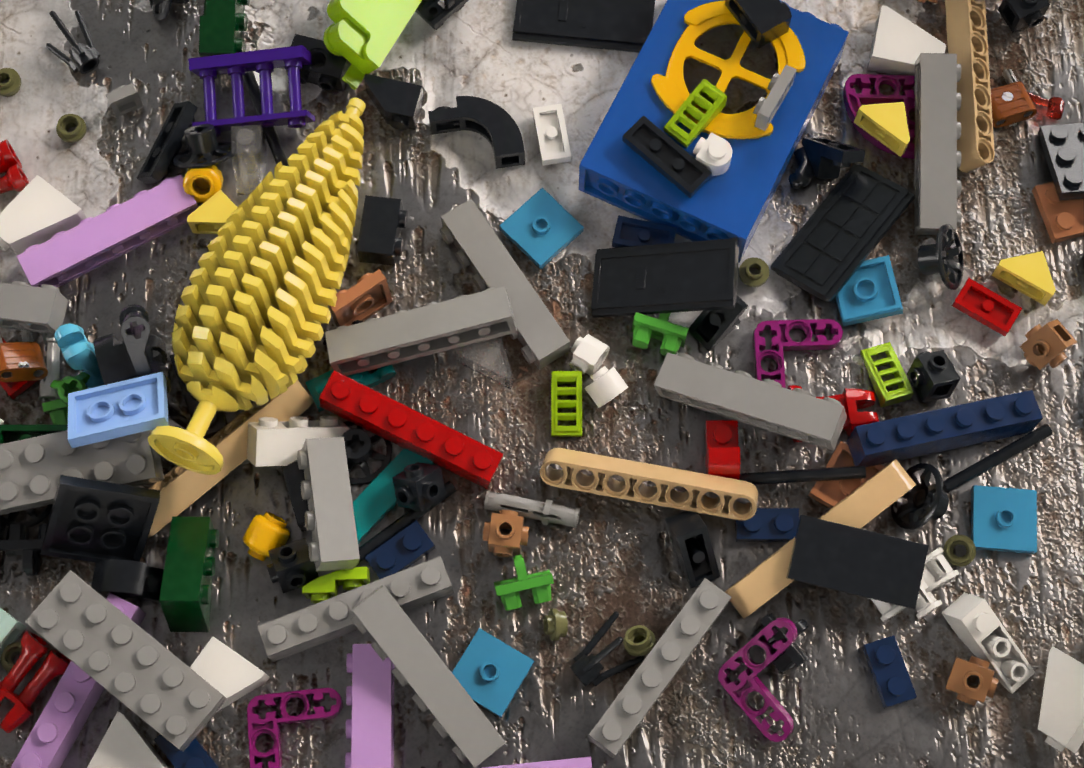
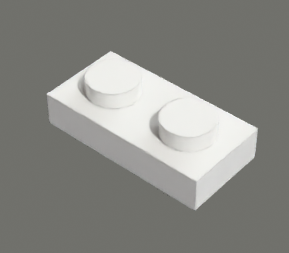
[533,104,572,166]

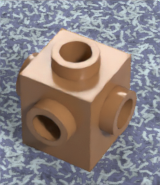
[1020,319,1077,370]
[483,510,529,558]
[945,655,999,706]

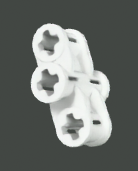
[867,547,960,622]

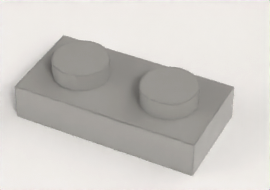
[753,65,797,131]

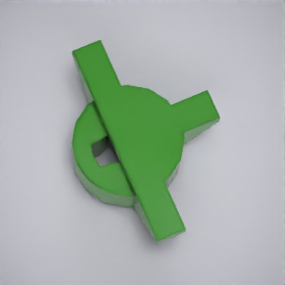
[50,372,90,405]

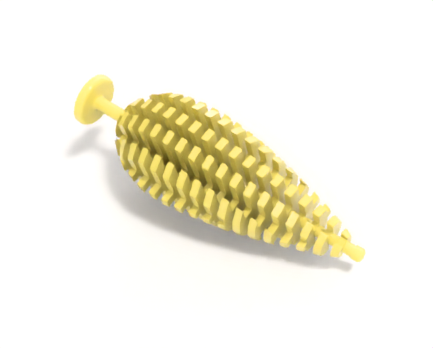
[148,97,366,475]

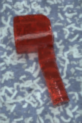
[1028,92,1065,120]

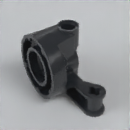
[94,304,189,430]

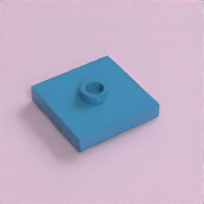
[499,188,584,269]
[835,255,903,326]
[971,485,1037,554]
[452,628,535,718]

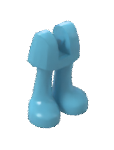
[54,323,104,388]

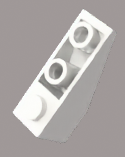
[247,415,349,467]
[942,592,1035,694]

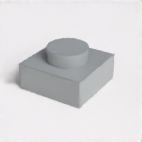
[105,83,143,117]

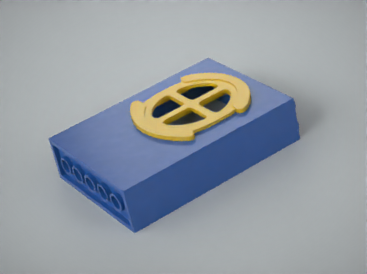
[579,0,849,262]

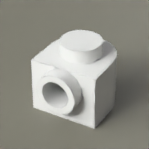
[693,132,732,176]
[569,334,610,376]
[584,366,628,408]

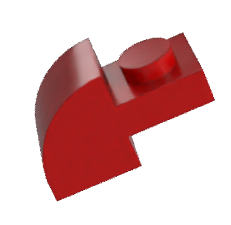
[705,420,740,480]

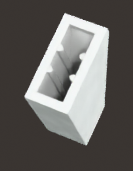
[867,5,946,76]
[0,175,87,255]
[190,636,270,712]
[1038,646,1084,754]
[87,711,169,768]

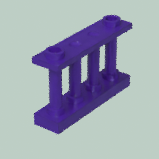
[188,45,315,137]

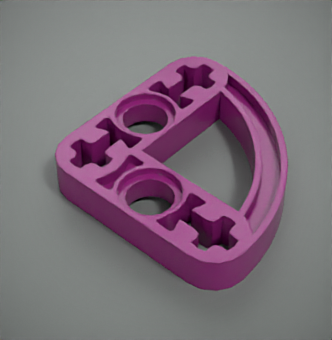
[843,74,915,159]

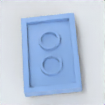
[68,371,169,448]

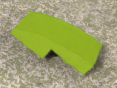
[302,566,370,604]

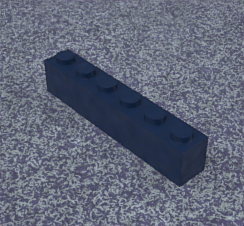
[847,390,1043,467]

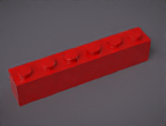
[319,370,504,489]

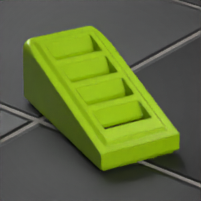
[663,79,727,148]
[860,342,914,408]
[551,371,582,437]

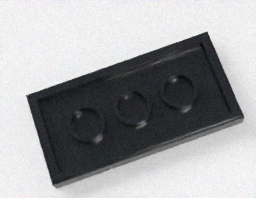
[786,515,929,609]

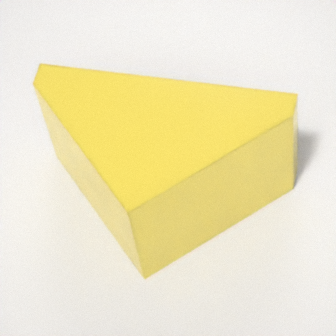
[854,102,910,157]
[187,189,237,234]
[991,251,1056,306]

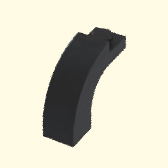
[428,96,525,169]

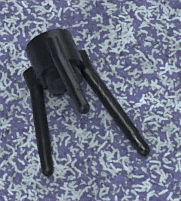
[46,10,101,74]
[570,611,645,687]

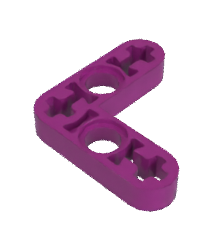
[753,319,843,388]
[718,618,798,742]
[247,688,343,768]

